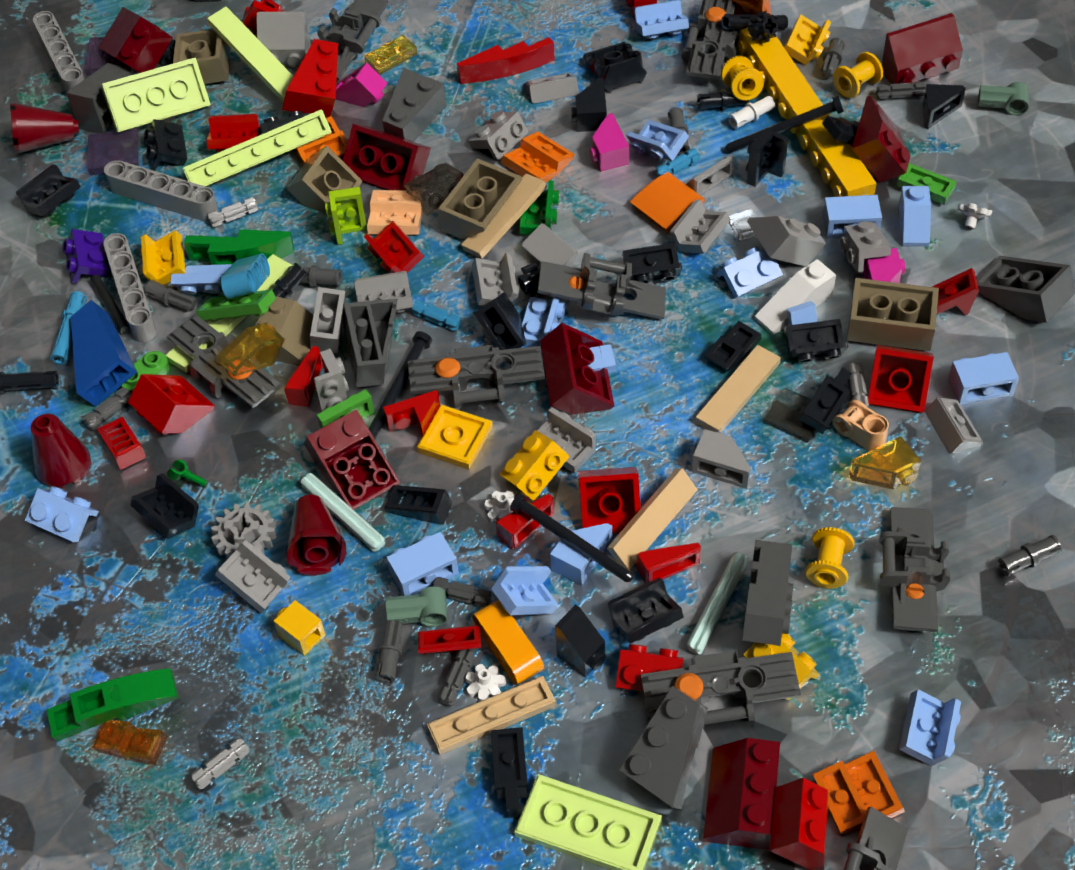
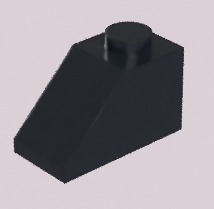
[571,78,607,132]
[474,292,527,350]
[555,604,606,677]

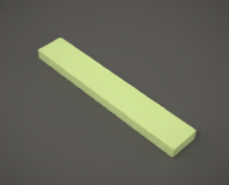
[207,6,294,102]
[183,109,332,186]
[165,254,293,373]

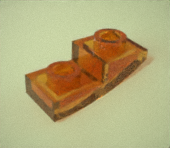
[92,720,168,765]

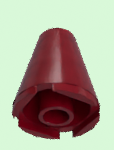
[10,103,79,153]
[31,414,92,489]
[286,494,347,576]

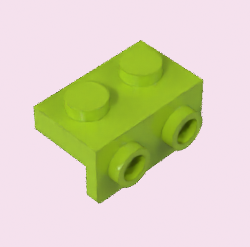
[325,187,367,245]

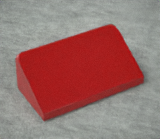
[418,626,482,654]

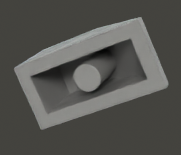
[692,429,751,489]

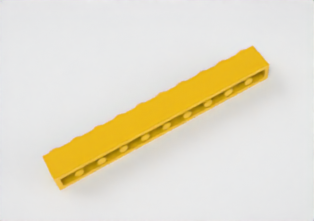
[737,28,876,197]

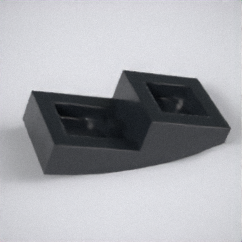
[705,321,762,372]

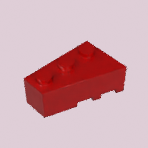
[282,39,338,117]

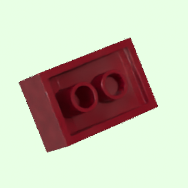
[99,7,173,73]
[852,95,911,183]

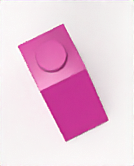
[336,62,387,107]
[589,113,629,172]
[863,248,905,283]

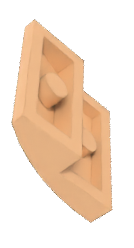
[367,190,424,235]

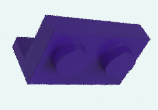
[62,229,110,284]

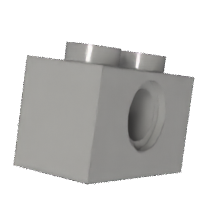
[310,287,346,354]

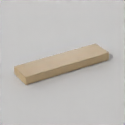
[461,174,547,259]
[695,345,781,433]
[607,468,698,570]
[427,676,556,755]

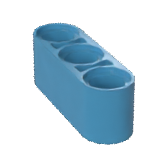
[221,253,270,299]

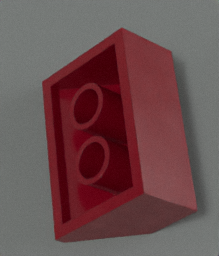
[881,13,963,84]
[343,124,431,191]
[540,323,614,415]
[703,738,780,850]

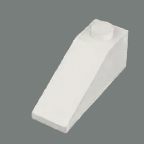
[754,259,836,336]

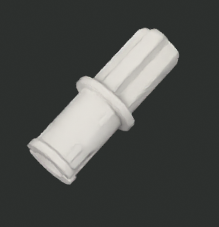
[728,96,775,129]

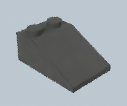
[976,256,1075,323]

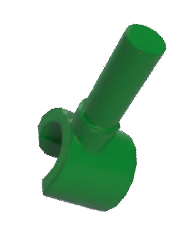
[167,459,208,487]

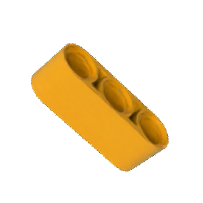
[472,600,544,685]

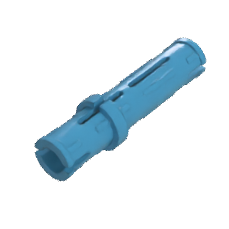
[49,291,87,365]

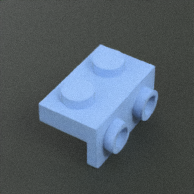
[634,0,689,39]
[626,119,689,161]
[716,246,783,298]
[170,264,232,295]
[25,486,99,542]
[491,566,559,615]
[899,689,961,766]

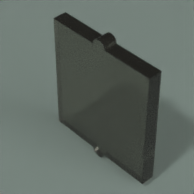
[763,388,816,443]

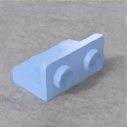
[522,297,566,348]

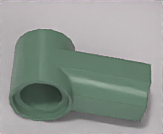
[977,82,1029,116]
[386,587,447,627]

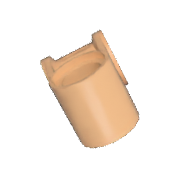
[832,400,889,452]

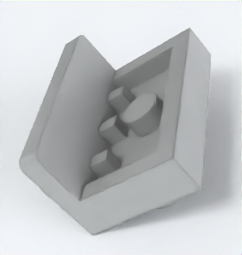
[468,111,528,160]
[670,200,730,254]
[840,221,891,273]
[472,253,519,306]
[354,271,413,312]
[314,348,349,412]
[537,407,596,473]
[215,539,291,613]

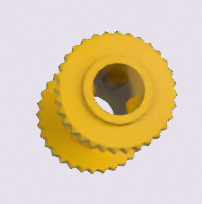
[833,52,883,98]
[721,56,764,101]
[805,527,854,589]

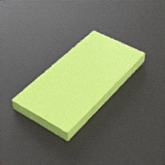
[101,57,211,132]
[514,774,662,870]

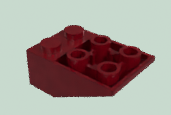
[304,409,400,510]

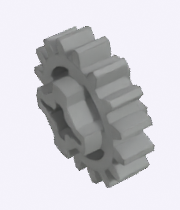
[211,502,277,559]

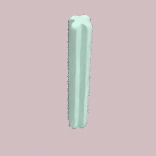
[300,473,385,552]
[686,552,748,655]

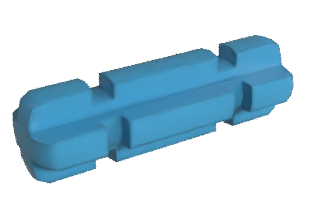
[654,148,700,178]
[411,300,462,331]

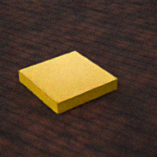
[417,405,493,470]

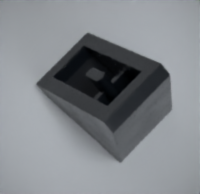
[923,84,966,129]

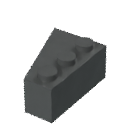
[66,63,135,135]
[382,68,447,142]
[343,299,398,387]
[742,540,794,646]
[619,686,708,809]

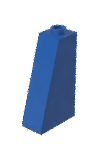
[71,300,137,407]

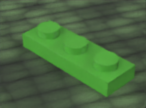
[196,289,276,321]

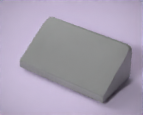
[525,72,579,103]
[686,155,734,195]
[521,223,578,267]
[926,398,983,453]

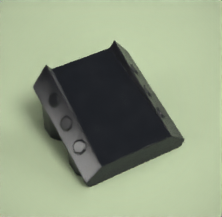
[583,42,647,93]

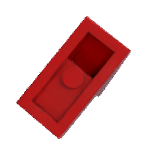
[932,268,979,315]
[383,390,440,437]

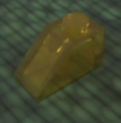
[216,322,285,376]
[849,436,921,489]

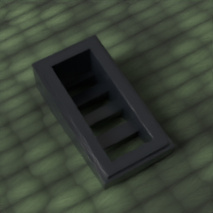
[384,485,452,524]

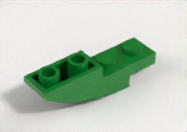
[184,230,295,265]
[46,668,179,741]

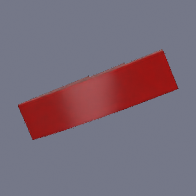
[457,37,555,84]

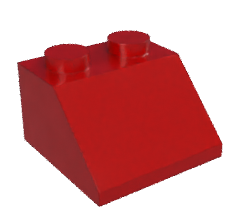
[868,345,934,412]
[128,374,215,435]
[578,467,641,533]
[770,778,828,870]

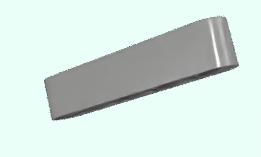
[33,11,84,92]
[104,160,219,221]
[104,233,157,343]

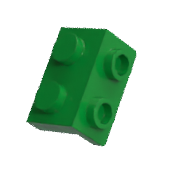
[520,180,559,235]

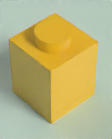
[274,600,326,656]

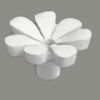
[958,203,993,229]
[484,491,514,522]
[465,664,506,702]

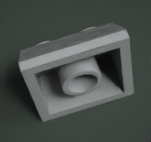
[257,12,311,68]
[747,216,826,266]

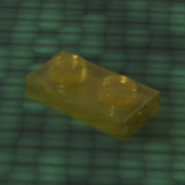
[364,35,418,75]

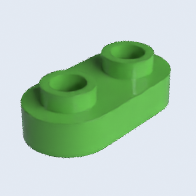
[121,351,169,394]

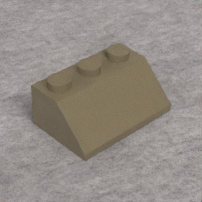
[438,158,522,239]
[847,278,939,351]

